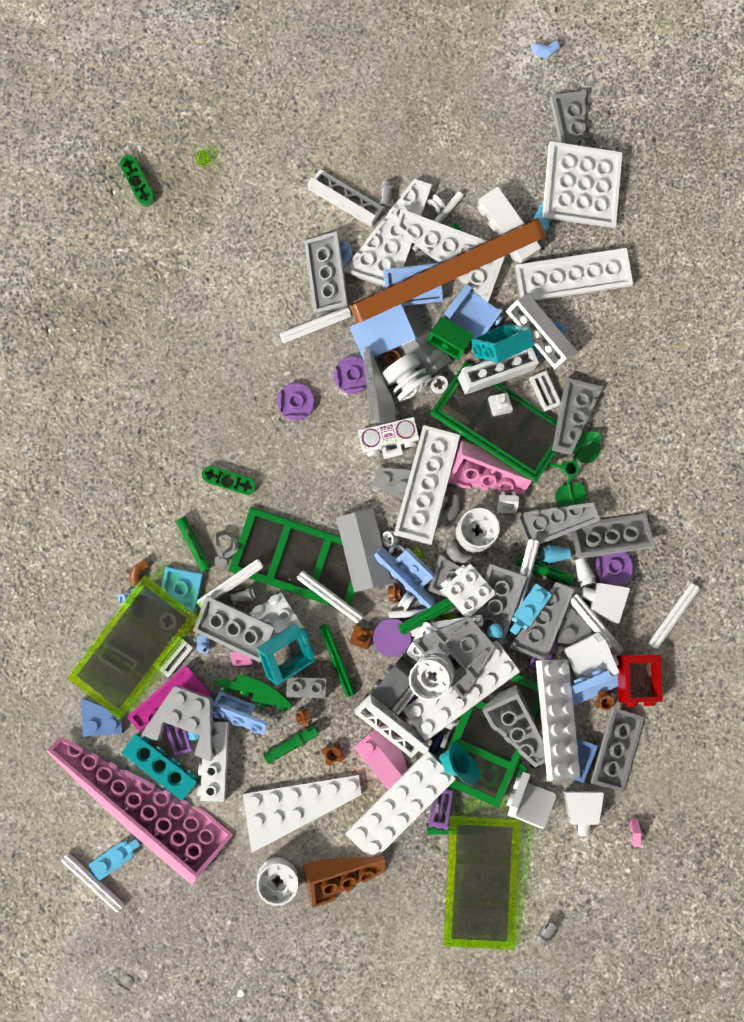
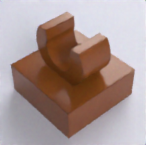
[349,625,374,650]

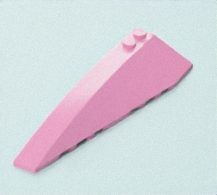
[47,736,233,885]

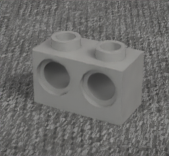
[286,677,327,698]

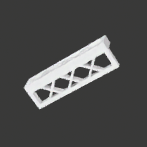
[308,169,383,227]
[354,695,429,758]

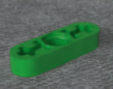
[120,155,154,207]
[202,466,256,496]

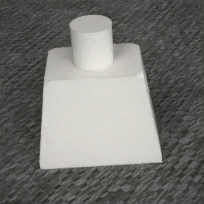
[580,583,630,624]
[564,791,604,836]

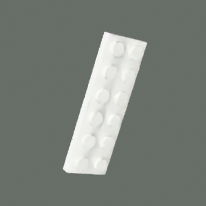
[515,248,633,301]
[394,425,460,545]
[403,640,520,742]
[536,659,580,781]
[345,750,456,857]

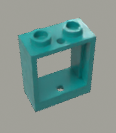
[471,323,534,363]
[256,624,315,686]

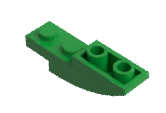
[216,674,292,711]

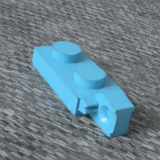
[510,584,552,635]
[88,838,141,881]

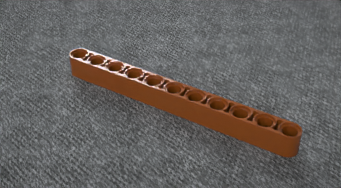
[349,218,546,323]

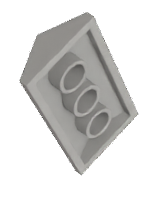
[304,231,349,314]
[395,305,453,378]
[336,509,392,593]
[572,513,655,559]
[471,564,527,646]
[193,595,275,663]
[591,707,644,792]

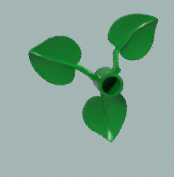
[513,431,601,508]

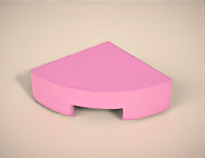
[630,818,641,847]

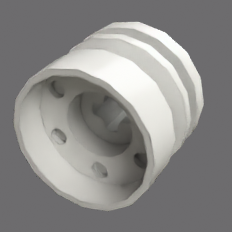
[381,352,432,402]
[455,508,500,553]
[409,652,455,701]
[256,857,298,906]

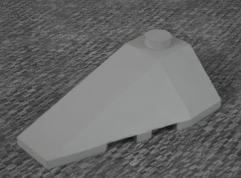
[363,347,399,425]
[482,685,545,767]

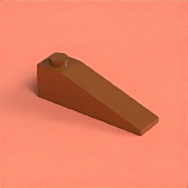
[302,856,385,908]

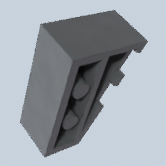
[360,656,414,724]

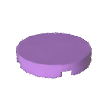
[334,356,367,394]
[277,383,315,421]
[594,552,634,586]
[373,618,411,657]

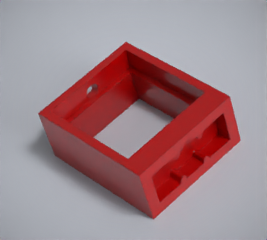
[617,655,663,707]

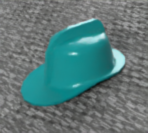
[439,743,479,785]

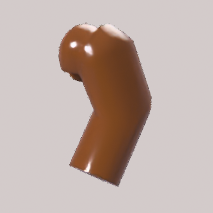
[129,559,150,587]

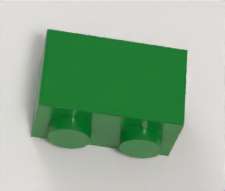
[427,316,474,360]

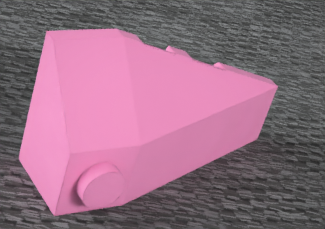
[448,441,531,494]
[354,723,408,789]

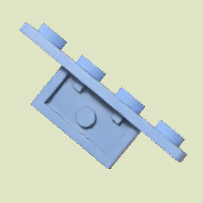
[374,546,435,608]
[571,669,631,706]
[212,691,267,734]

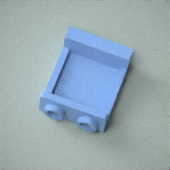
[443,284,503,339]

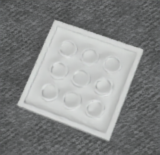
[542,141,622,228]

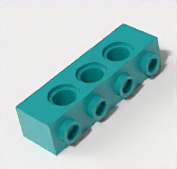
[121,733,199,801]

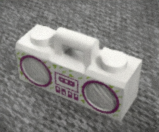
[358,417,419,459]

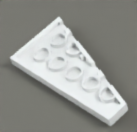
[344,179,432,287]
[394,209,505,302]
[243,775,362,853]

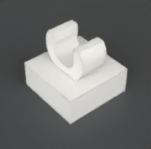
[488,393,513,416]
[498,491,519,513]

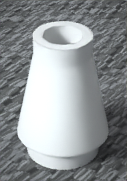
[575,558,596,588]

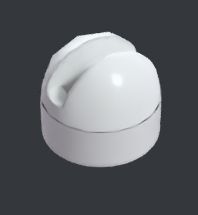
[382,531,399,547]

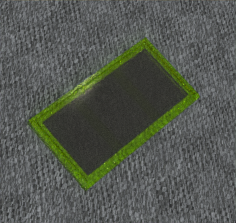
[67,575,199,720]
[443,815,521,950]

